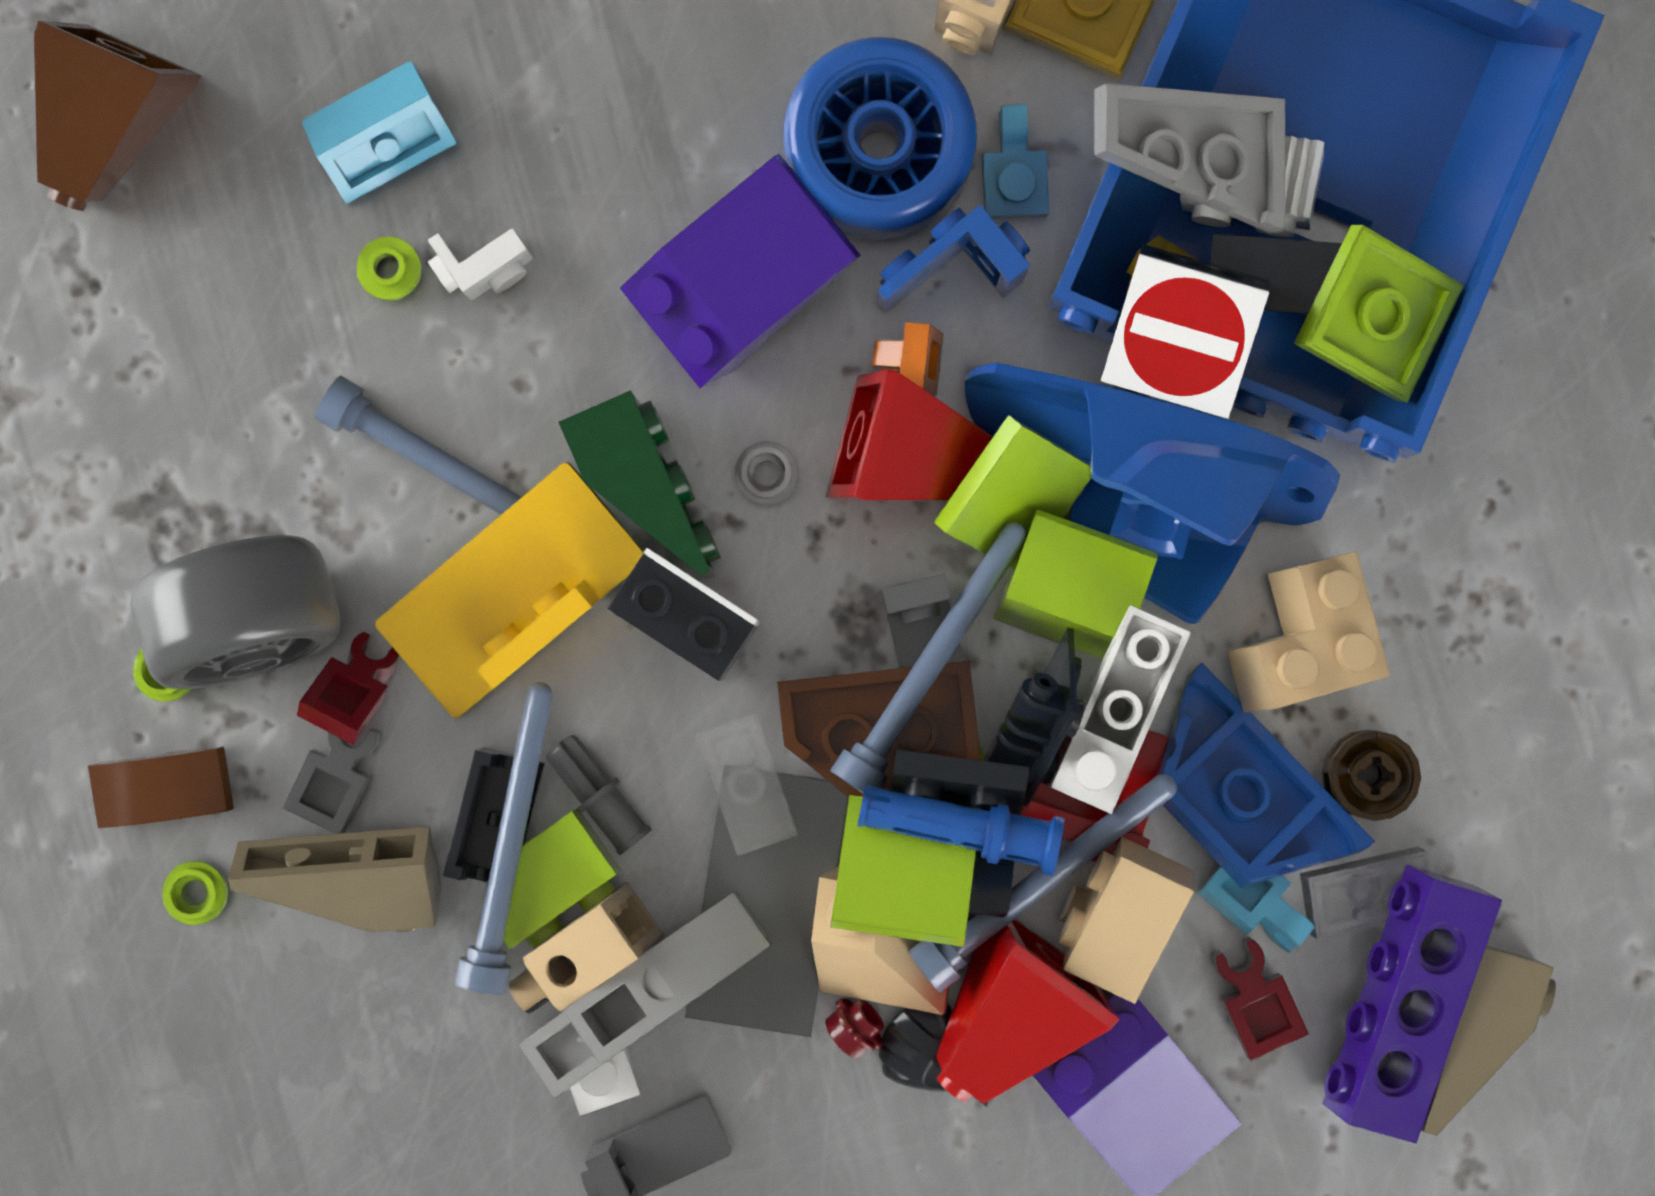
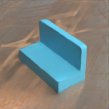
[302,61,457,204]

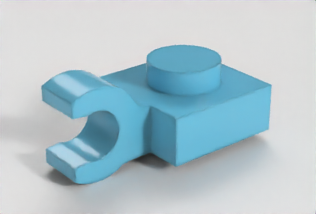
[982,104,1049,219]
[1197,866,1315,953]

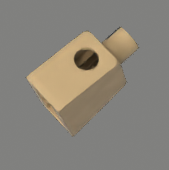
[509,882,664,1014]

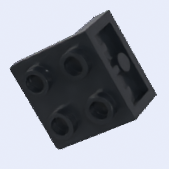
[890,749,1029,918]

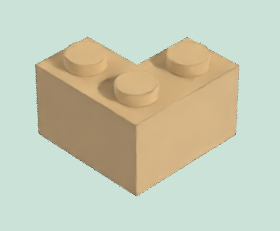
[1227,551,1390,713]
[1058,836,1195,1004]

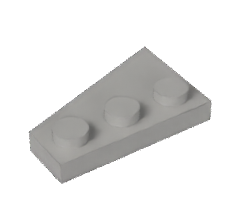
[1094,83,1285,234]

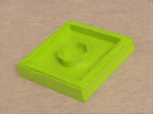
[1294,225,1464,403]
[934,415,1092,568]
[830,795,976,947]

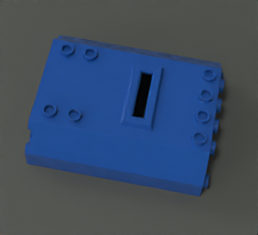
[1047,0,1605,463]

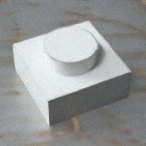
[570,1048,642,1116]

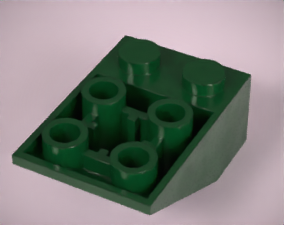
[558,390,721,580]

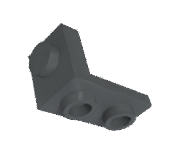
[581,1096,732,1196]

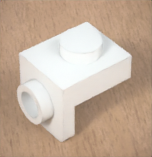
[428,228,534,301]

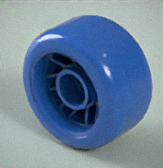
[783,37,977,240]

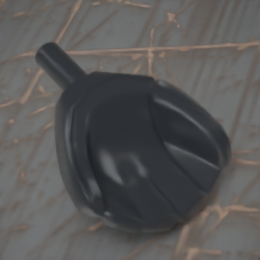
[879,1003,994,1107]

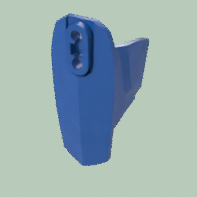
[965,363,1340,624]

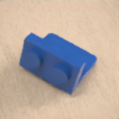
[877,205,1030,313]

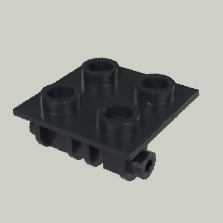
[983,627,1084,806]

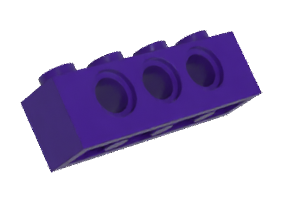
[1322,864,1502,1144]

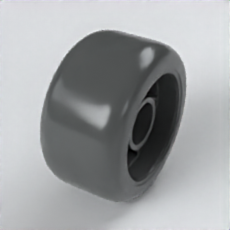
[130,535,341,689]

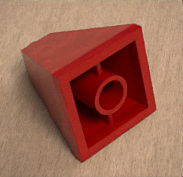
[825,369,993,500]
[936,918,1120,1104]

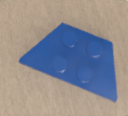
[1157,662,1375,887]

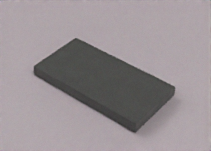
[685,764,848,1037]

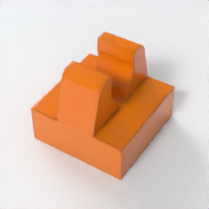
[872,322,944,396]

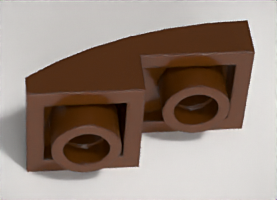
[88,747,234,828]

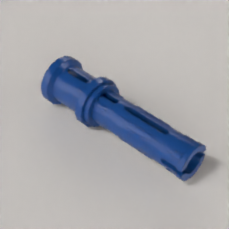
[857,784,1065,876]

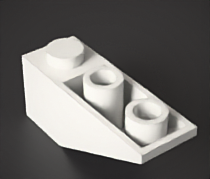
[1044,606,1191,814]

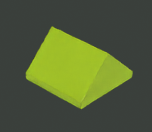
[993,509,1158,659]

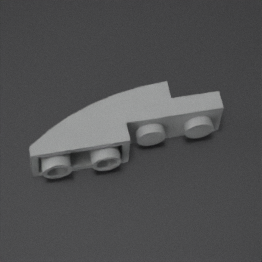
[518,891,772,1098]

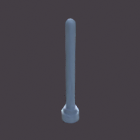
[315,375,522,514]
[830,522,1027,794]
[454,682,552,995]
[908,774,1177,993]

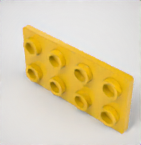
[375,462,644,718]

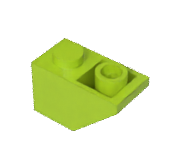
[503,808,621,949]

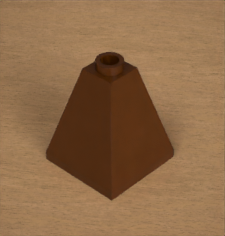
[34,20,201,211]

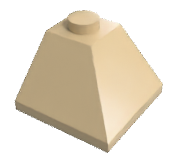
[811,866,950,1015]

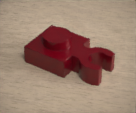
[297,632,399,745]
[1212,937,1309,1061]

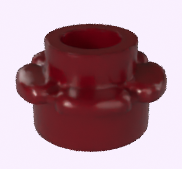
[825,998,884,1059]

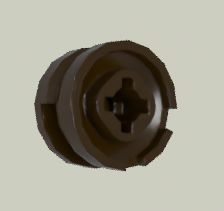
[1322,729,1421,821]

